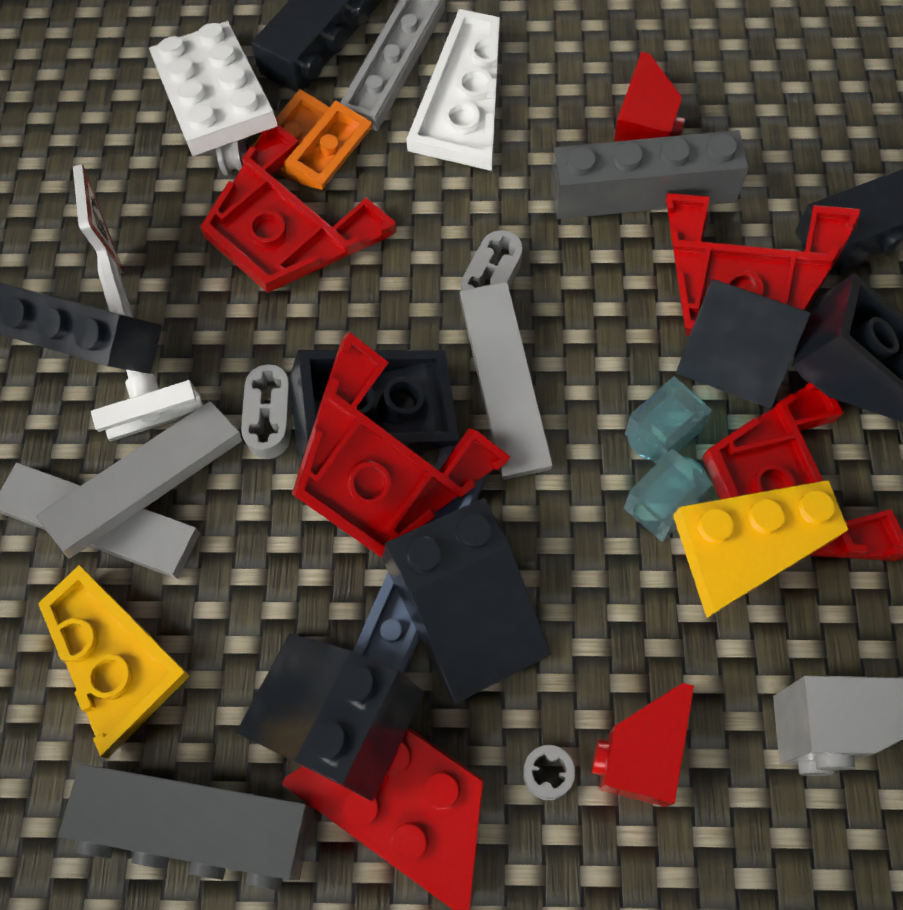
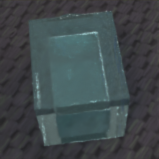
[625,376,712,468]
[624,448,713,542]

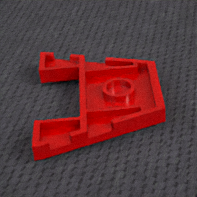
[200,123,396,293]
[666,193,860,336]
[292,332,510,557]
[702,383,903,561]

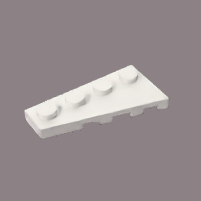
[406,9,500,171]

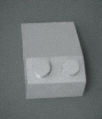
[773,676,903,776]

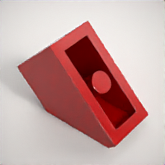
[614,52,686,142]
[591,683,694,807]

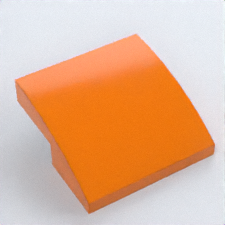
[251,89,372,190]

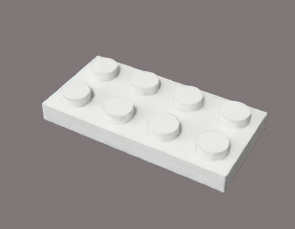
[149,21,278,156]

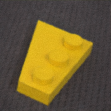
[673,480,848,618]
[38,565,190,759]

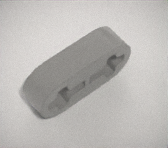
[461,230,523,291]
[241,364,292,459]

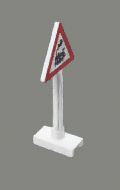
[73,164,203,441]

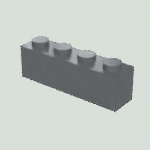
[551,130,749,219]
[58,763,315,891]

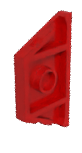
[281,727,485,910]

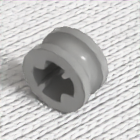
[216,138,248,176]
[523,745,575,800]

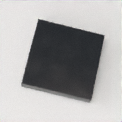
[676,279,811,409]

